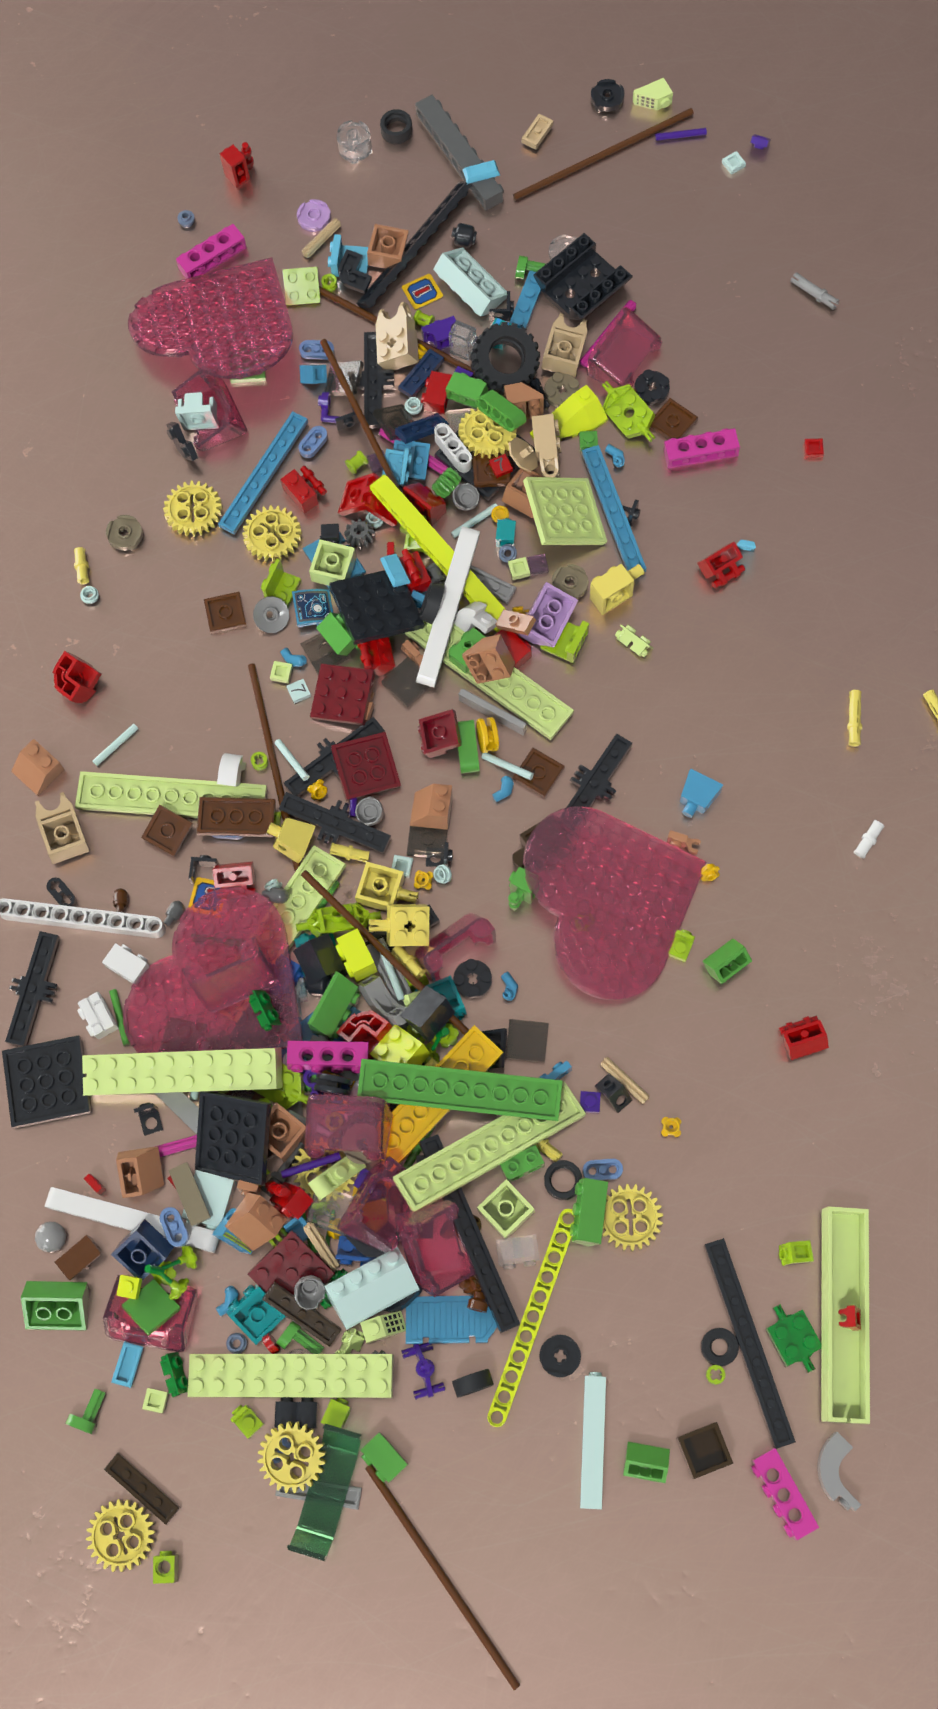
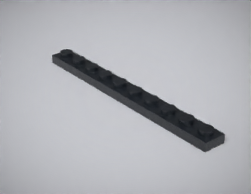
[356,181,472,308]
[419,1134,520,1334]
[704,1238,796,1449]

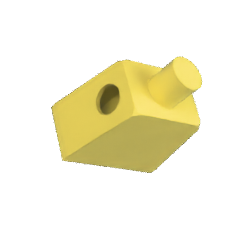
[267,818,316,863]

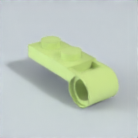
[308,1156,366,1200]

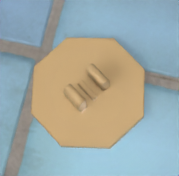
[508,437,538,472]

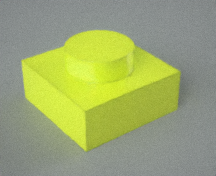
[116,1275,142,1299]

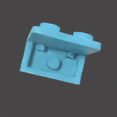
[328,234,368,277]
[382,448,412,489]

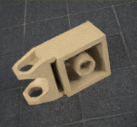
[376,302,419,370]
[541,313,587,377]
[532,414,562,478]
[35,792,89,864]

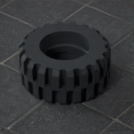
[470,322,540,395]

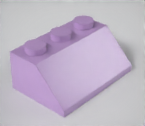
[518,582,578,647]

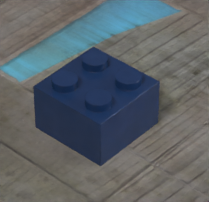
[111,1219,174,1281]

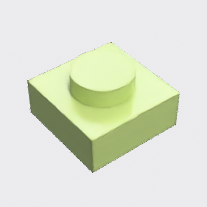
[508,557,530,580]
[270,661,293,684]
[142,1388,169,1414]

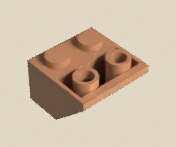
[504,382,544,419]
[462,634,515,684]
[116,1146,164,1198]

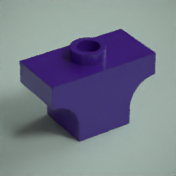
[421,316,457,350]

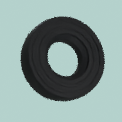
[701,1328,739,1366]

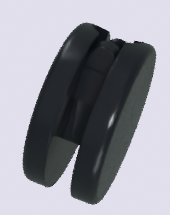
[314,1073,353,1097]

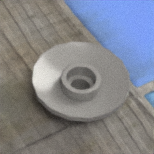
[253,597,289,633]

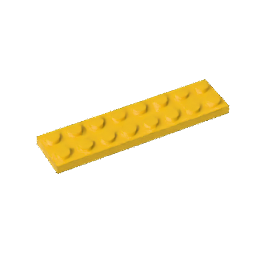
[363,1025,503,1171]

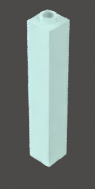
[580,1372,606,1509]

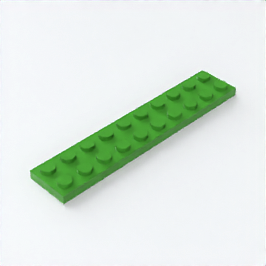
[357,1059,562,1121]

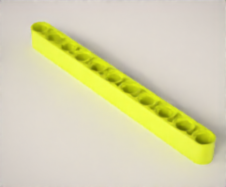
[369,475,506,632]
[487,1209,575,1427]

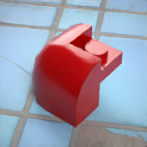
[52,651,102,703]
[336,1010,392,1060]

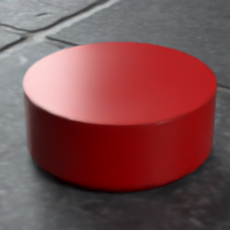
[262,1333,281,1354]

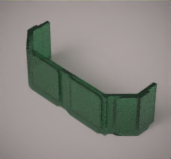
[287,1424,362,1561]

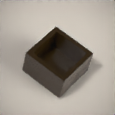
[676,1422,734,1479]

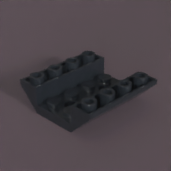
[533,233,633,320]

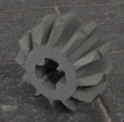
[344,517,375,550]

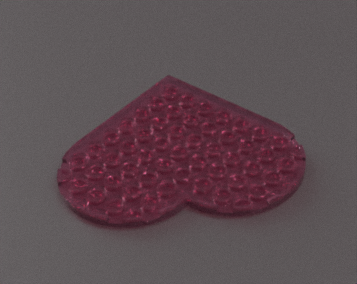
[128,257,293,379]
[523,806,707,1000]
[123,887,303,1053]

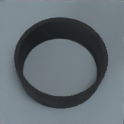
[419,583,445,624]

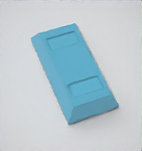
[462,160,500,184]
[737,539,756,552]
[380,554,411,587]
[111,1341,144,1388]

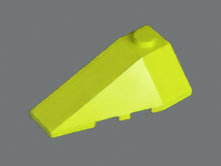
[530,385,608,441]

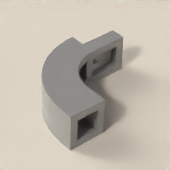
[357,974,407,1027]
[817,1432,861,1511]

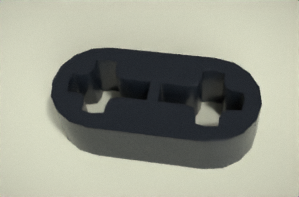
[46,877,77,907]

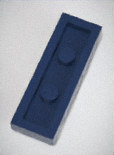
[398,349,444,397]
[395,413,449,444]

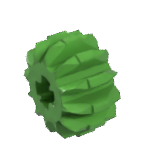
[432,467,461,498]

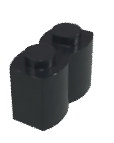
[274,1397,318,1428]

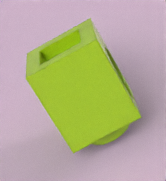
[321,1398,352,1432]
[153,1551,178,1584]

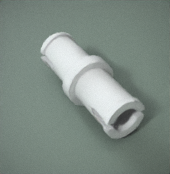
[854,820,885,858]

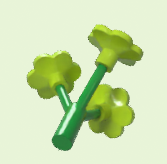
[407,1023,459,1064]
[145,1245,197,1300]

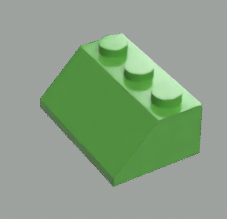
[308,971,361,1041]
[570,1178,608,1247]
[21,1281,89,1330]

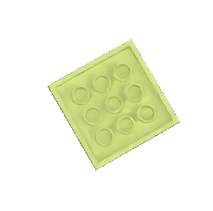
[523,477,607,545]

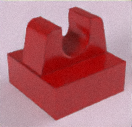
[838,1305,861,1331]

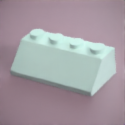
[433,247,507,317]
[324,1247,419,1330]

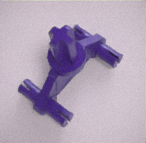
[401,1342,445,1400]

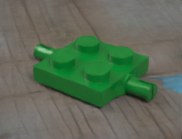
[766,1304,821,1373]

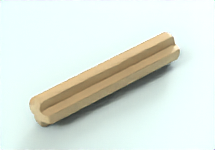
[302,218,341,258]
[601,1057,649,1104]
[303,1222,340,1271]

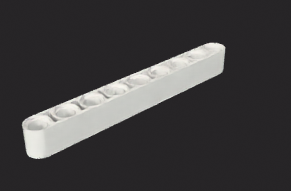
[416,526,480,687]
[0,898,166,938]
[44,1187,219,1253]

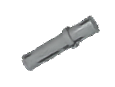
[790,272,840,310]

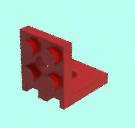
[338,473,404,527]

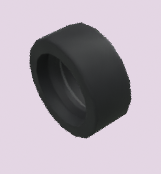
[380,109,413,144]
[544,1160,582,1200]
[452,1369,494,1398]

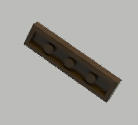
[262,1281,341,1347]
[104,1452,181,1525]

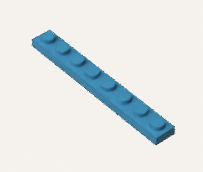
[218,411,308,535]
[582,445,647,572]

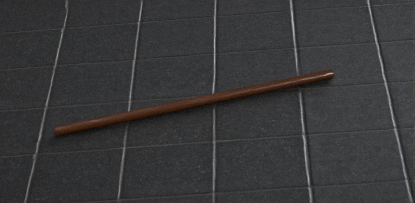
[513,108,694,200]
[319,286,475,376]
[320,339,403,493]
[248,663,301,872]
[301,870,469,1035]
[365,1464,520,1690]

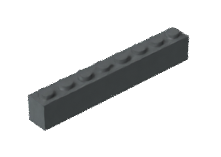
[415,94,504,211]

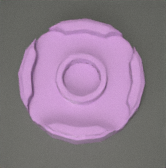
[297,199,331,232]

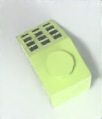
[633,78,673,110]
[360,1311,406,1344]

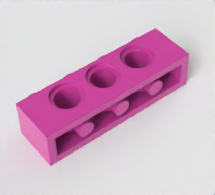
[176,224,247,283]
[663,428,740,469]
[287,1041,368,1074]
[751,1448,819,1540]

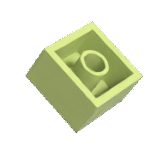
[309,540,357,586]
[477,1179,535,1240]

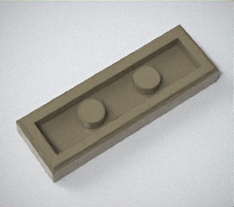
[168,1162,211,1227]

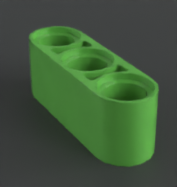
[476,390,526,432]
[458,720,480,774]

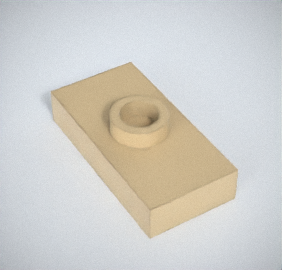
[522,114,553,149]

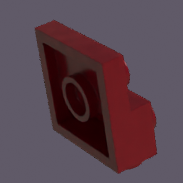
[418,709,461,758]

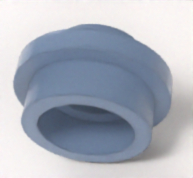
[177,210,195,227]
[499,544,517,562]
[226,1333,247,1354]

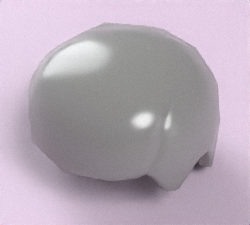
[452,483,480,511]
[355,797,384,826]
[35,1222,66,1253]
[294,1275,325,1310]

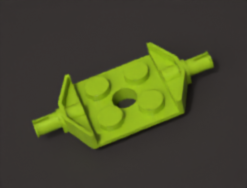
[602,381,656,442]
[296,903,382,937]
[247,1063,315,1110]

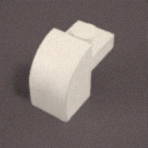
[454,602,497,634]
[217,753,246,787]

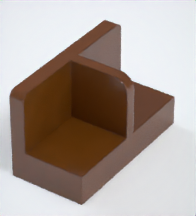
[55,1235,101,1280]

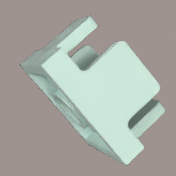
[175,392,219,430]

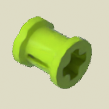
[413,309,435,326]
[345,450,369,474]

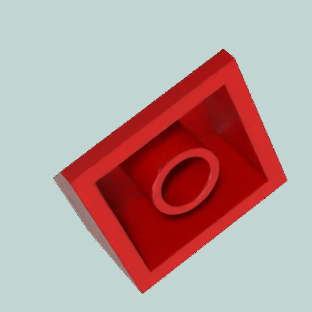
[403,482,446,526]

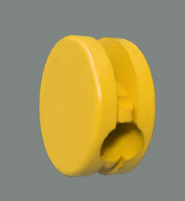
[476,717,499,753]

